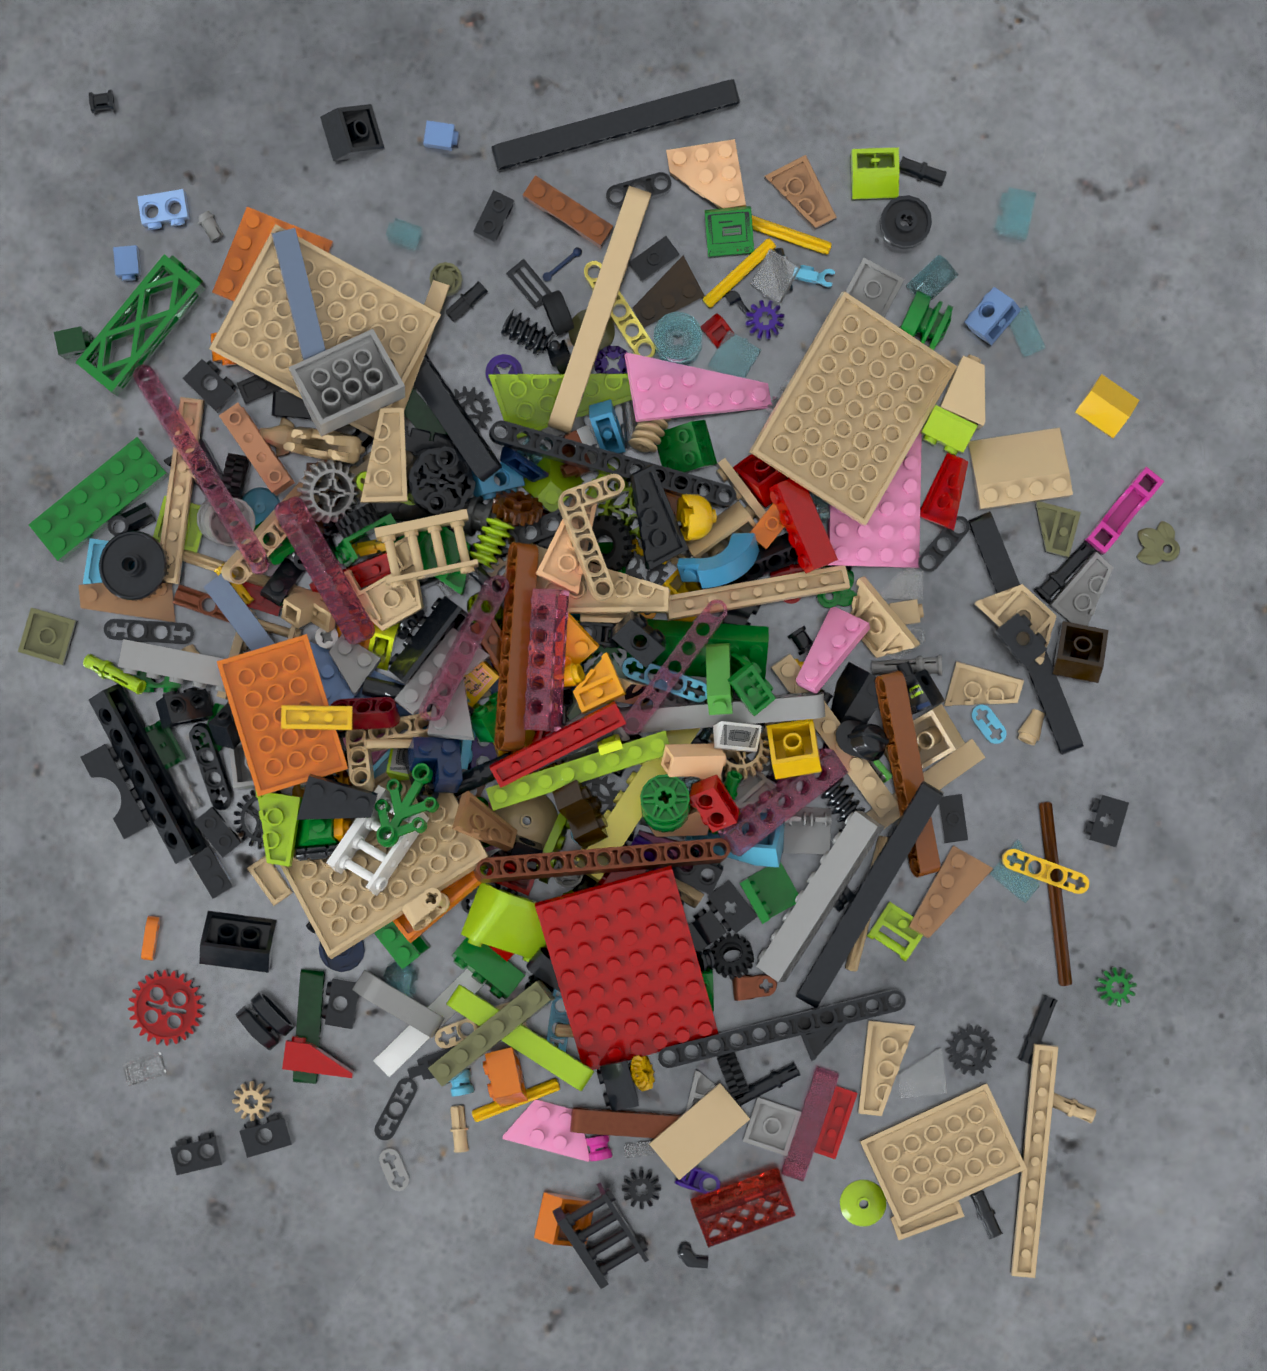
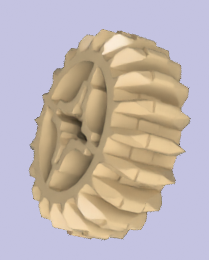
[708,732,770,780]

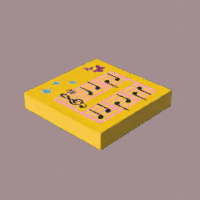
[464,661,499,707]

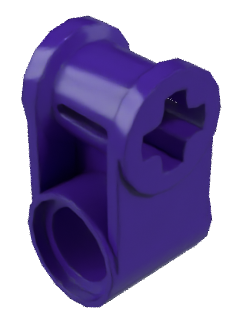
[674,1165,721,1195]

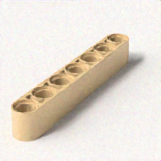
[221,459,339,584]

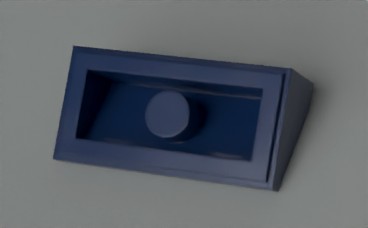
[500,446,549,482]

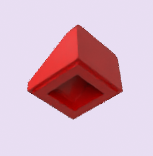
[700,313,735,349]

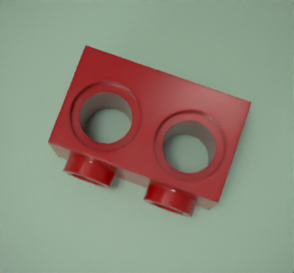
[689,774,739,833]

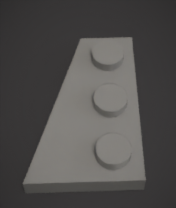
[1049,552,1114,626]

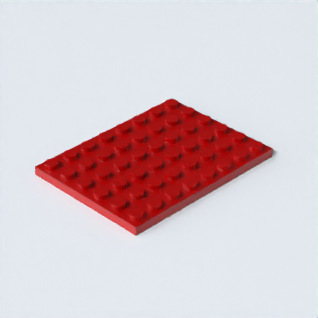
[535,866,719,1070]

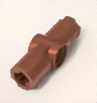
[173,584,230,623]

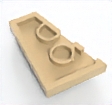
[944,661,1024,706]
[891,1200,964,1240]

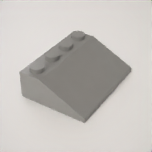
[289,329,405,436]

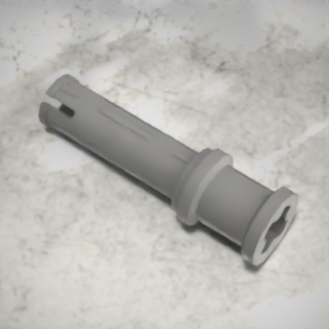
[872,655,942,676]

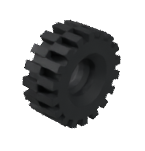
[587,515,636,572]

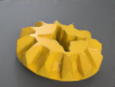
[630,1055,655,1091]

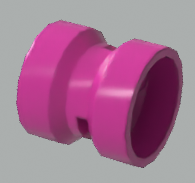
[586,1135,613,1161]

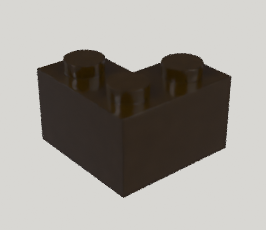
[552,780,608,849]

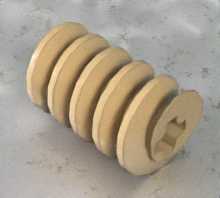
[629,418,672,452]

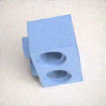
[137,189,190,230]

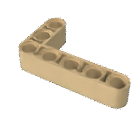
[558,474,625,601]
[345,712,431,792]

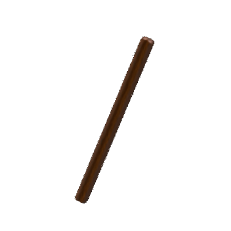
[1039,802,1072,986]

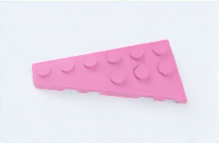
[624,352,772,422]

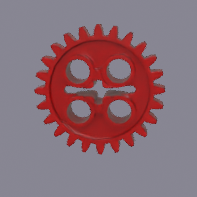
[128,969,205,1046]

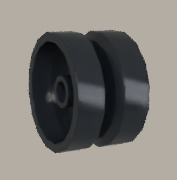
[879,195,932,250]
[235,991,295,1050]

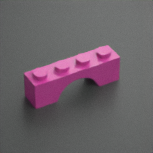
[1085,466,1164,555]

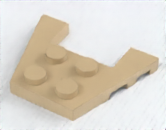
[331,537,424,631]

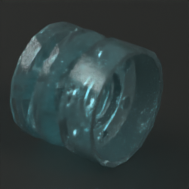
[653,312,703,365]

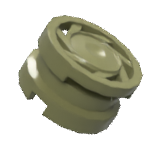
[429,262,463,297]

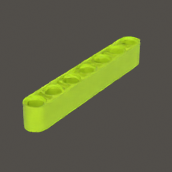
[446,984,594,1091]

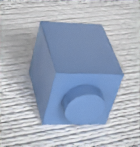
[423,120,459,151]
[113,245,142,281]

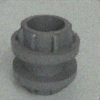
[460,495,504,536]

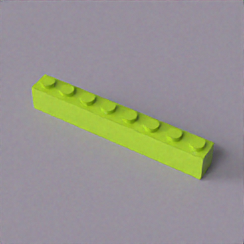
[486,731,669,811]

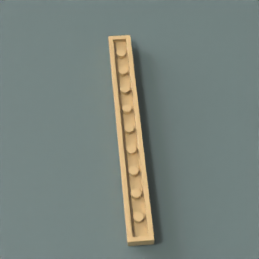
[1011,1044,1058,1278]

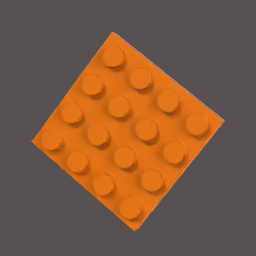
[212,207,334,302]

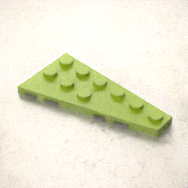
[488,373,632,439]

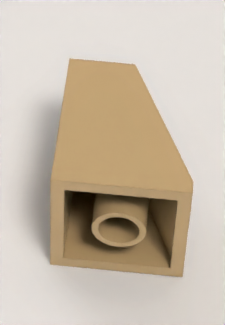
[939,354,985,430]

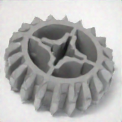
[297,460,359,523]

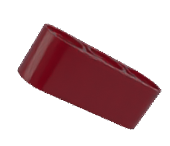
[330,697,401,730]

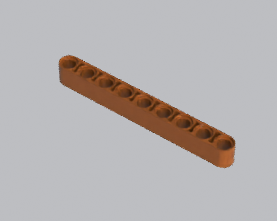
[494,542,538,752]
[875,671,940,878]

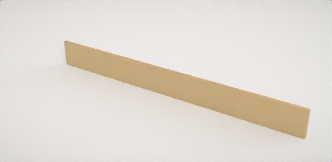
[391,280,450,411]

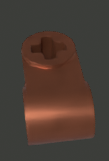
[732,974,777,1001]

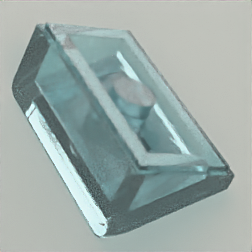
[906,255,958,300]

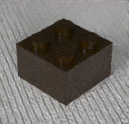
[1053,621,1109,683]

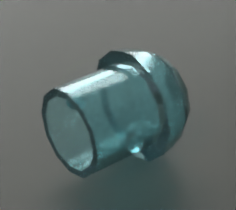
[383,961,418,998]

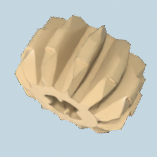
[232,1081,272,1121]

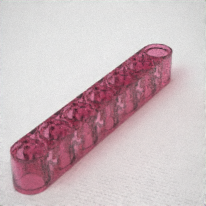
[274,496,375,645]
[419,575,509,721]
[622,600,728,735]

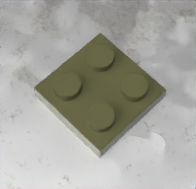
[18,607,77,665]

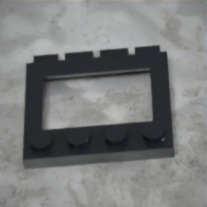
[372,426,465,531]

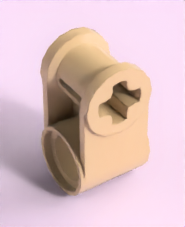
[402,888,450,931]

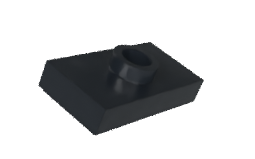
[629,236,680,282]
[939,794,968,843]

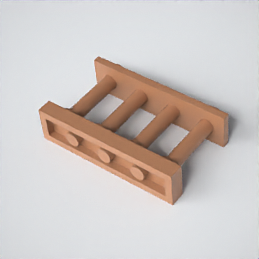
[219,403,296,496]

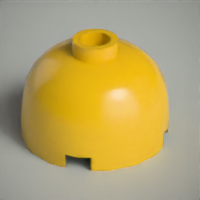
[677,494,717,541]

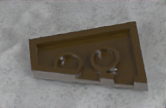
[632,255,705,329]

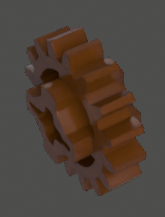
[492,490,543,526]

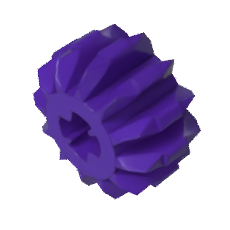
[746,300,785,339]

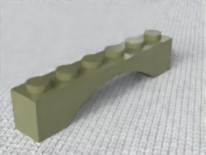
[428,980,556,1087]

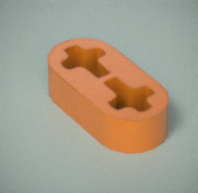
[141,915,160,961]

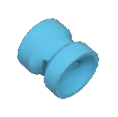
[450,1069,474,1096]

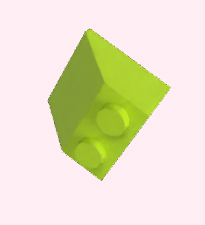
[921,405,978,456]

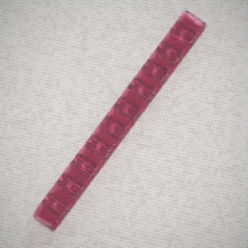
[133,365,270,574]

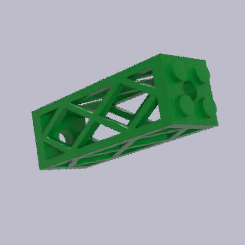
[75,254,205,396]

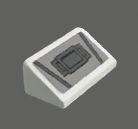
[713,721,761,752]

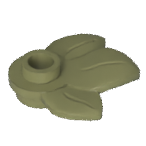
[1137,521,1180,565]

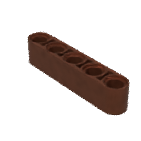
[570,1108,681,1138]

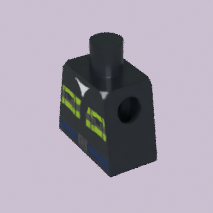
[896,661,945,715]

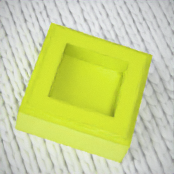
[597,734,623,755]

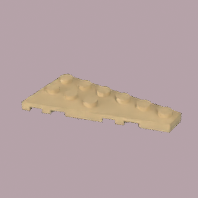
[531,543,670,614]

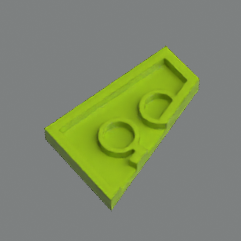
[255,790,303,867]

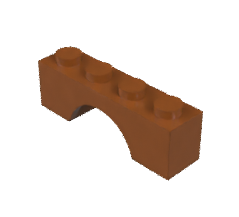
[523,175,614,249]

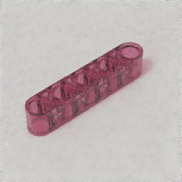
[781,1066,839,1182]

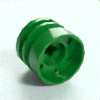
[900,291,953,350]
[640,774,690,833]

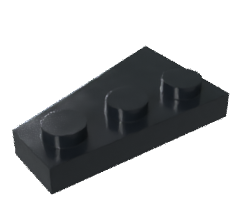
[297,774,378,820]

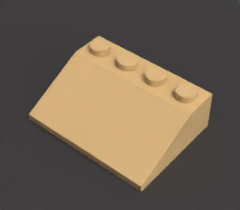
[968,428,1073,510]

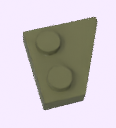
[1036,501,1081,557]

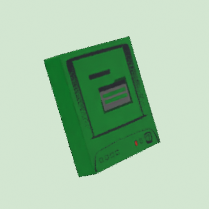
[704,206,754,257]

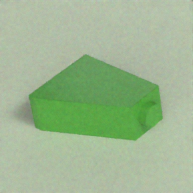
[706,643,733,715]

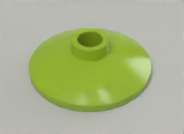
[840,1180,886,1226]

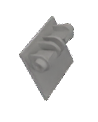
[783,807,832,855]

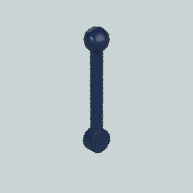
[542,247,582,282]

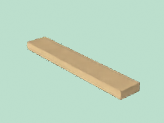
[865,739,986,829]

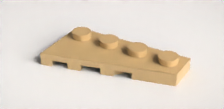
[360,408,407,503]
[858,1020,915,1116]

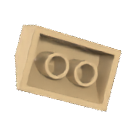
[685,501,758,558]

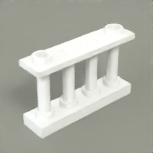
[326,785,429,896]

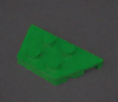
[394,527,471,595]

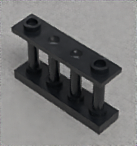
[552,1182,649,1289]

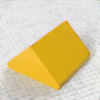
[1075,374,1140,438]

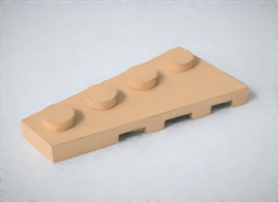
[536,494,597,595]

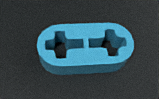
[971,705,1007,744]

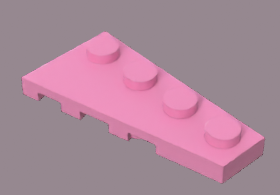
[796,607,870,694]

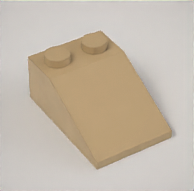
[884,704,965,769]

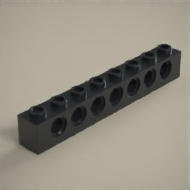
[89,684,207,864]

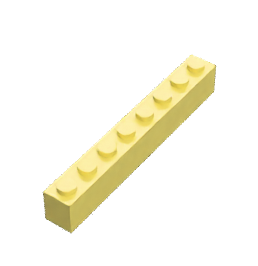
[574,728,701,882]

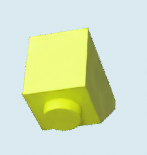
[368,621,401,670]

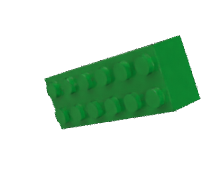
[28,437,169,562]
[626,619,769,679]

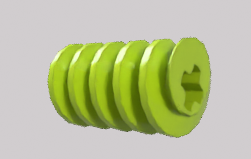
[469,517,515,570]

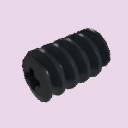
[501,309,554,355]
[817,777,865,829]

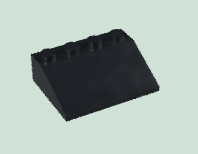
[388,596,469,684]

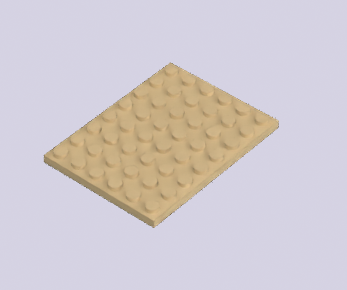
[209,224,441,437]
[749,291,957,525]
[280,772,490,959]

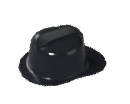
[836,720,890,761]

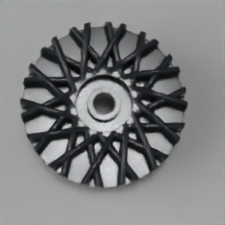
[99,531,170,601]

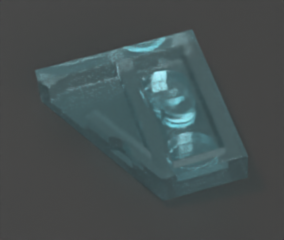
[989,839,1040,903]

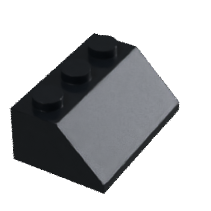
[199,911,277,973]

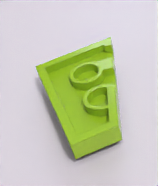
[536,813,570,884]

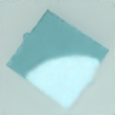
[708,330,761,378]

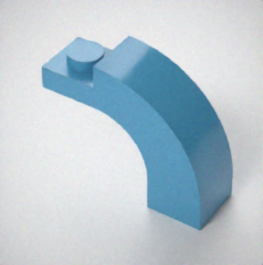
[677,533,759,588]

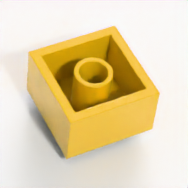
[767,719,822,779]

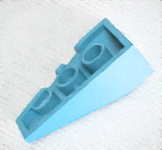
[685,812,785,867]

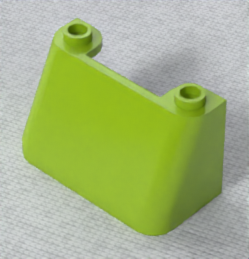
[461,883,548,962]

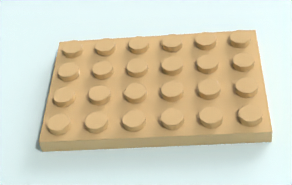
[860,1084,1027,1227]

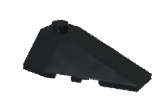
[821,662,879,765]

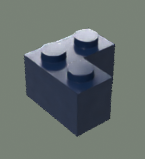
[408,737,462,793]

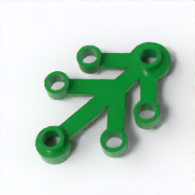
[375,763,439,847]

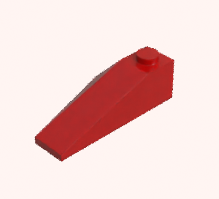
[732,454,789,507]

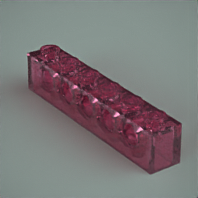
[524,588,569,732]
[718,748,848,856]

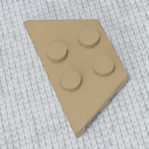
[850,576,920,658]
[974,584,1057,665]

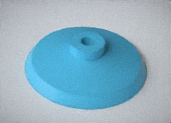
[242,487,281,525]

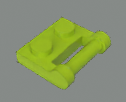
[867,901,923,962]

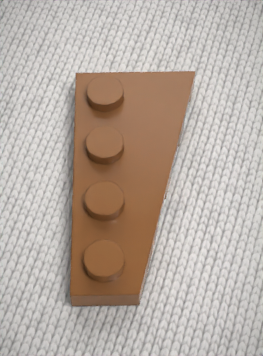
[79,583,176,623]
[908,846,994,938]

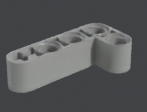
[352,969,445,1038]

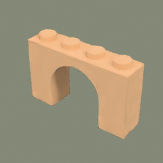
[649,743,726,837]

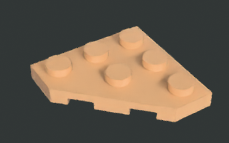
[666,139,746,209]

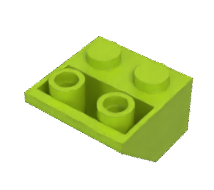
[851,147,899,199]

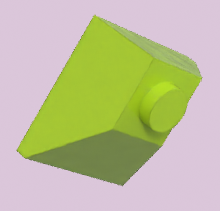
[522,457,584,513]

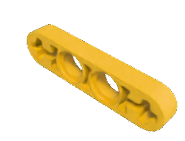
[1002,849,1089,894]

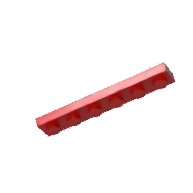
[489,701,626,788]

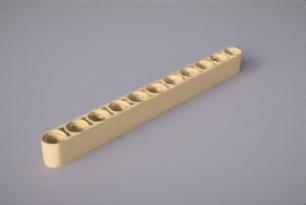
[548,186,652,434]

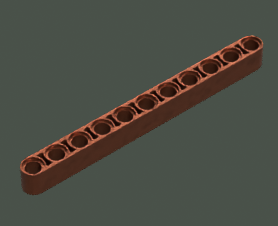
[474,838,731,883]

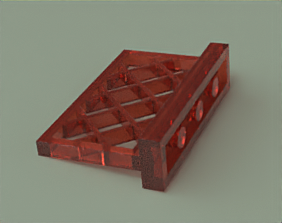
[690,1168,796,1248]

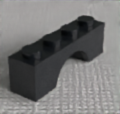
[80,744,152,839]

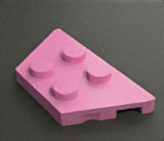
[502,1099,590,1162]

